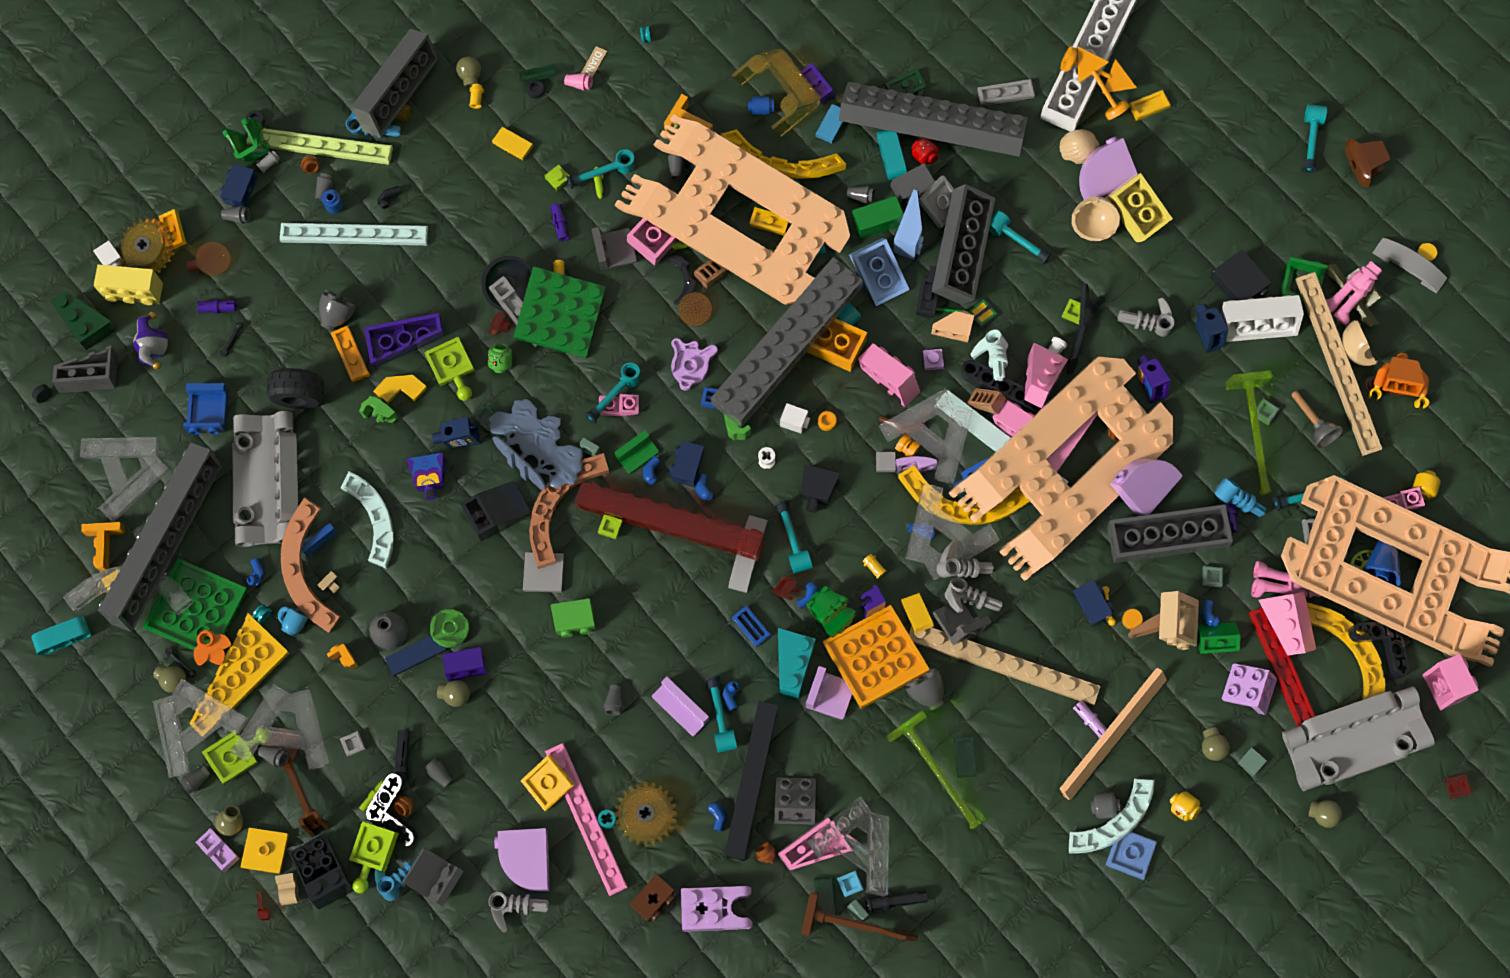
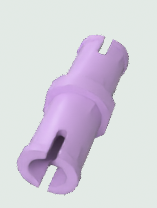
[1073,700,1107,738]

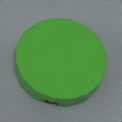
[430,609,469,648]

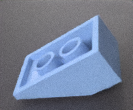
[893,190,924,260]
[849,238,909,306]

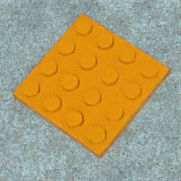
[822,605,930,709]

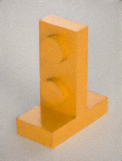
[664,94,713,134]
[81,522,126,573]

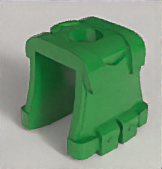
[222,117,270,162]
[806,585,857,638]

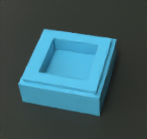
[837,870,863,898]

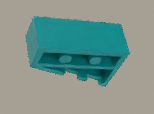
[778,628,815,699]

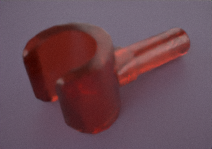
[256,892,270,921]

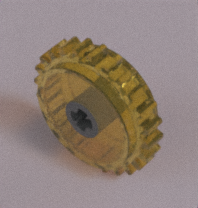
[118,218,175,273]
[614,782,678,847]

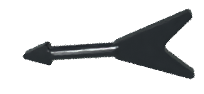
[1067,284,1105,374]

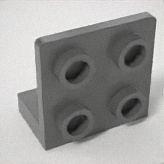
[592,227,637,271]
[933,600,992,645]
[775,777,816,825]
[403,848,464,906]

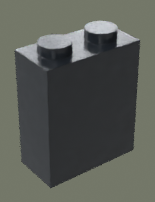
[1210,249,1271,301]

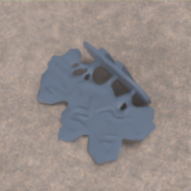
[489,399,583,490]

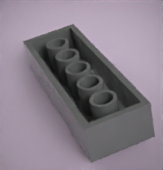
[351,29,438,137]
[931,184,995,305]
[1107,505,1233,563]

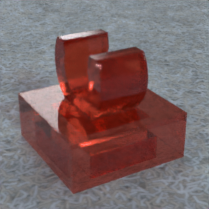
[488,311,511,335]
[772,576,799,600]
[1445,774,1472,799]

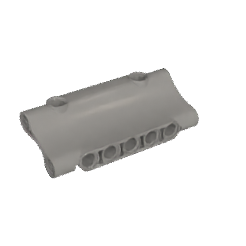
[232,411,298,547]
[1282,686,1435,791]

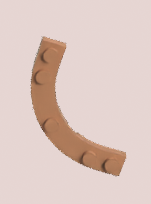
[529,453,610,569]
[281,498,342,633]

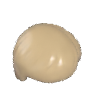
[1059,129,1100,164]

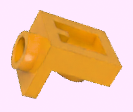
[327,644,359,671]

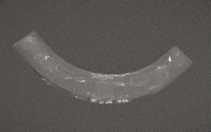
[63,566,194,615]

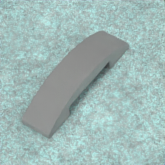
[1373,238,1447,294]
[489,276,537,347]
[728,515,768,593]

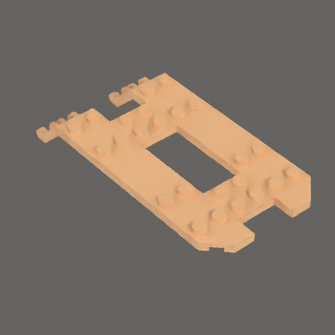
[615,114,850,305]
[949,357,1173,581]
[1281,475,1510,667]

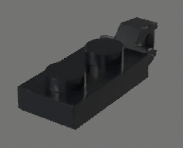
[916,265,938,318]

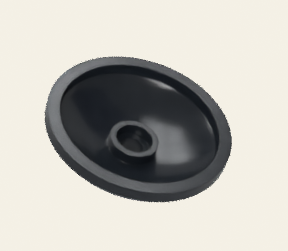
[481,256,533,312]

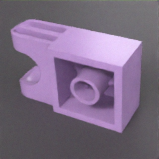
[681,886,753,932]

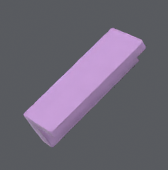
[652,677,710,736]

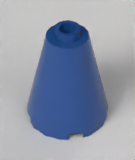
[1363,540,1401,587]

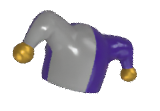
[133,312,168,370]

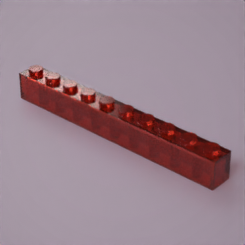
[574,481,765,561]

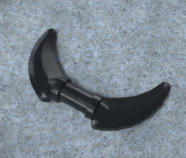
[660,255,697,305]

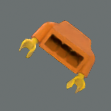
[1368,353,1429,409]

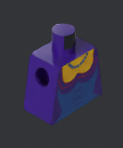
[1137,355,1170,404]
[407,453,446,500]

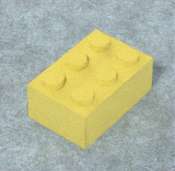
[1105,173,1172,243]
[94,265,163,305]

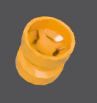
[895,433,922,457]

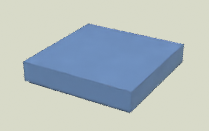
[1105,832,1157,880]

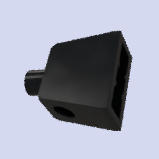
[801,464,840,513]

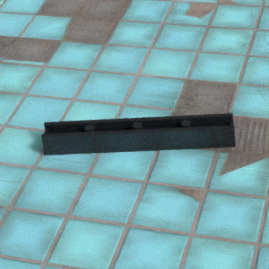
[724,700,778,861]

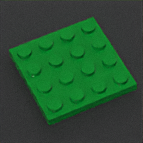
[513,266,605,358]
[142,558,248,651]

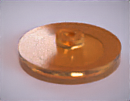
[196,242,230,276]
[678,292,712,326]

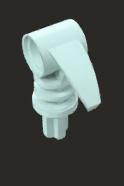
[971,330,1008,381]

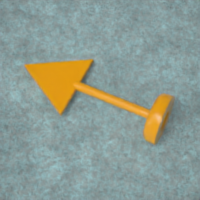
[1060,46,1137,94]
[1077,46,1130,120]

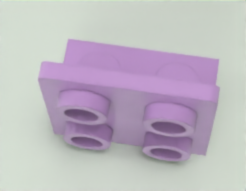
[1222,664,1277,715]
[806,666,852,720]

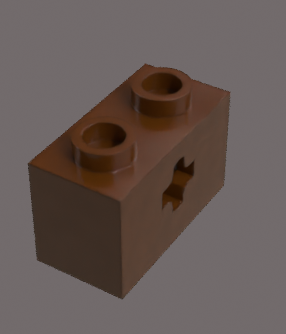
[629,874,675,923]

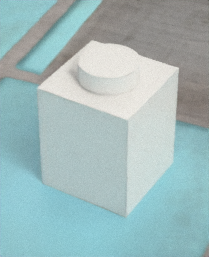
[93,241,126,267]
[780,404,810,434]

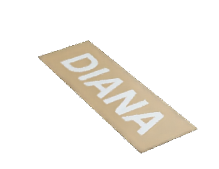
[581,46,607,78]

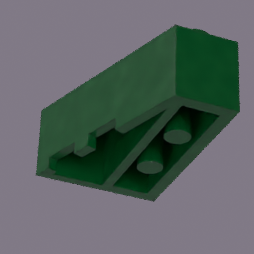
[50,290,117,350]

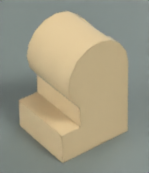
[275,873,299,906]

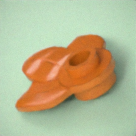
[194,630,231,666]

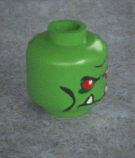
[488,344,513,373]

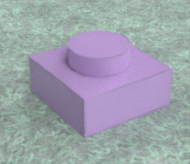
[923,349,944,371]

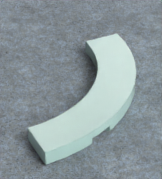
[341,471,394,569]
[1069,779,1155,853]

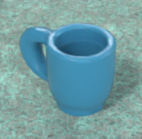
[278,606,308,637]

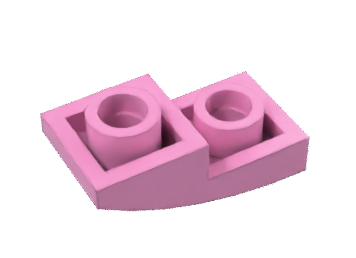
[599,394,639,416]
[1383,487,1425,511]

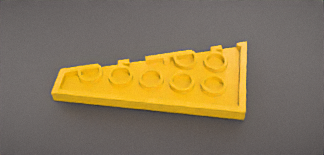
[189,613,289,738]

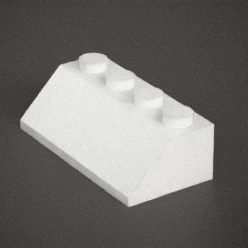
[1221,295,1304,342]

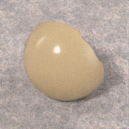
[1072,196,1120,241]
[1341,320,1378,366]

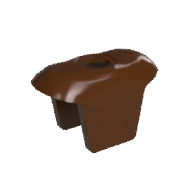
[1345,138,1390,188]

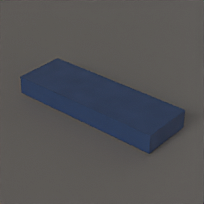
[385,636,447,676]

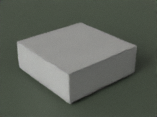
[876,452,896,472]
[340,731,366,758]

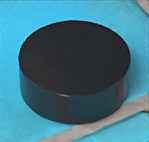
[526,80,545,99]
[246,110,265,126]
[32,384,52,403]

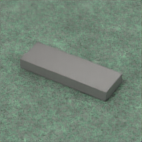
[977,79,1035,107]

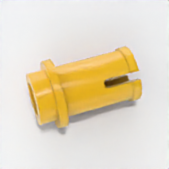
[469,84,484,109]
[553,260,565,275]
[863,554,887,579]

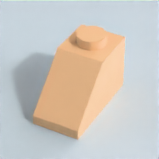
[931,311,974,342]

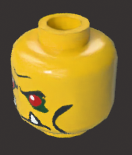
[1170,791,1201,821]

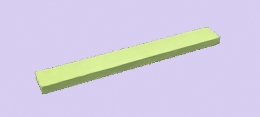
[246,128,393,165]

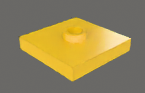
[521,754,575,811]
[241,828,289,874]

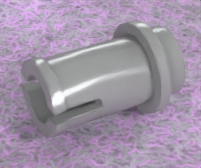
[256,151,280,173]

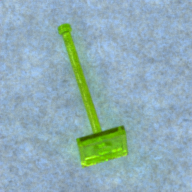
[1225,370,1272,494]
[886,711,981,830]

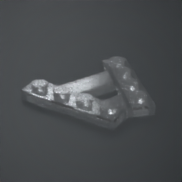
[879,389,973,484]
[80,437,170,522]
[905,483,1000,580]
[153,679,248,778]
[231,684,329,770]
[807,797,889,896]

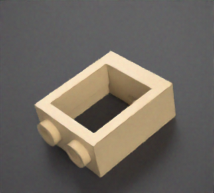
[1159,591,1199,650]

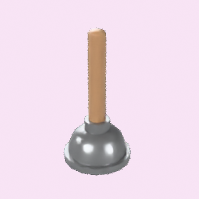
[1292,391,1343,448]

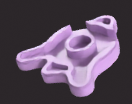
[671,338,718,391]

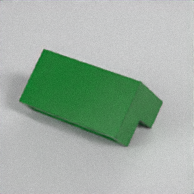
[852,196,904,239]

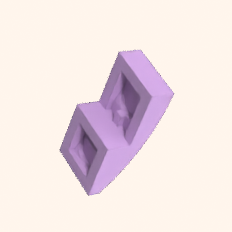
[895,456,937,473]
[196,828,240,873]

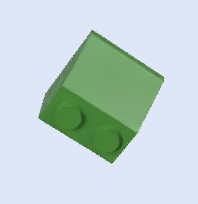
[551,598,596,638]

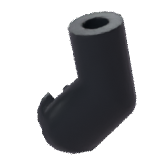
[377,186,401,209]

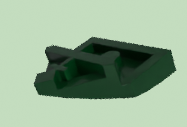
[884,68,926,96]

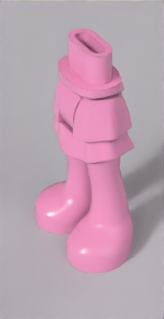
[1325,261,1382,326]
[1251,561,1321,598]

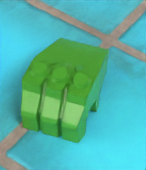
[359,396,398,423]
[724,415,751,441]

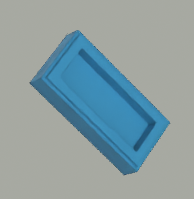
[816,104,844,144]

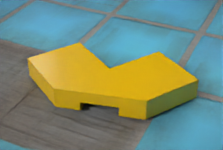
[374,375,427,404]

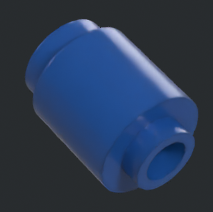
[748,96,774,115]
[322,190,344,214]

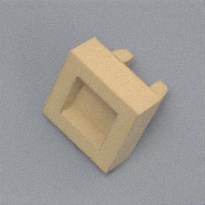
[317,571,340,593]

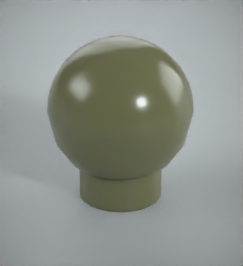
[456,56,481,87]
[153,664,186,693]
[437,680,470,707]
[1202,727,1230,761]
[1308,800,1343,828]
[215,805,243,836]

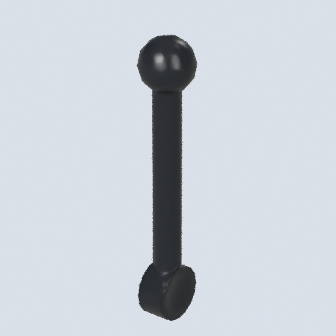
[220,322,243,357]
[165,648,195,677]

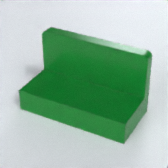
[614,430,659,474]
[1198,622,1240,654]

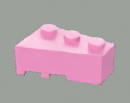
[1024,343,1068,408]
[858,344,920,407]
[993,400,1035,438]
[1259,592,1316,655]
[778,818,852,870]

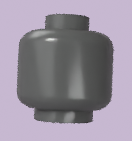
[1091,792,1121,819]

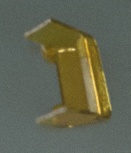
[732,49,820,136]

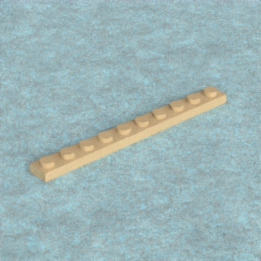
[1296,272,1382,456]
[909,627,1100,706]

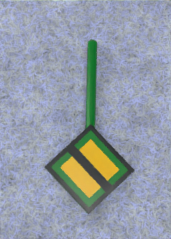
[935,297,999,328]

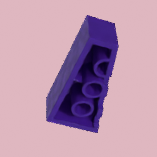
[364,313,445,368]

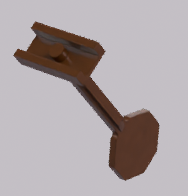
[265,730,330,837]
[801,892,918,941]

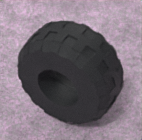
[266,368,325,409]

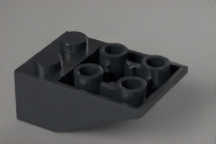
[460,481,532,541]
[289,833,354,910]

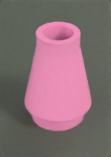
[564,73,593,91]

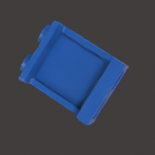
[184,383,228,435]

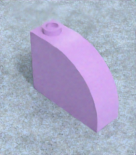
[1079,137,1137,200]
[1110,458,1182,516]
[494,828,550,892]

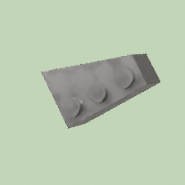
[52,345,118,393]

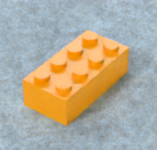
[807,319,867,372]

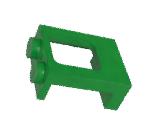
[1280,257,1328,311]

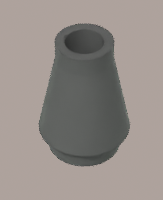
[668,154,685,179]
[315,173,335,201]
[847,186,875,204]
[221,205,250,224]
[603,685,623,716]
[258,745,289,768]
[424,758,453,787]
[180,766,211,794]

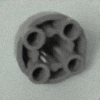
[319,290,356,331]
[369,611,409,651]
[905,667,944,710]

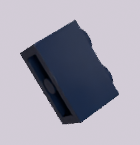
[220,164,258,207]
[669,441,705,487]
[1073,580,1114,627]

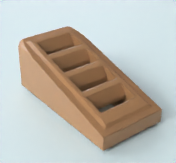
[694,259,728,289]
[966,388,1006,415]
[1128,613,1160,639]

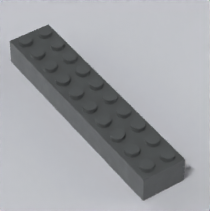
[839,82,1028,157]
[711,257,863,428]
[98,443,222,632]

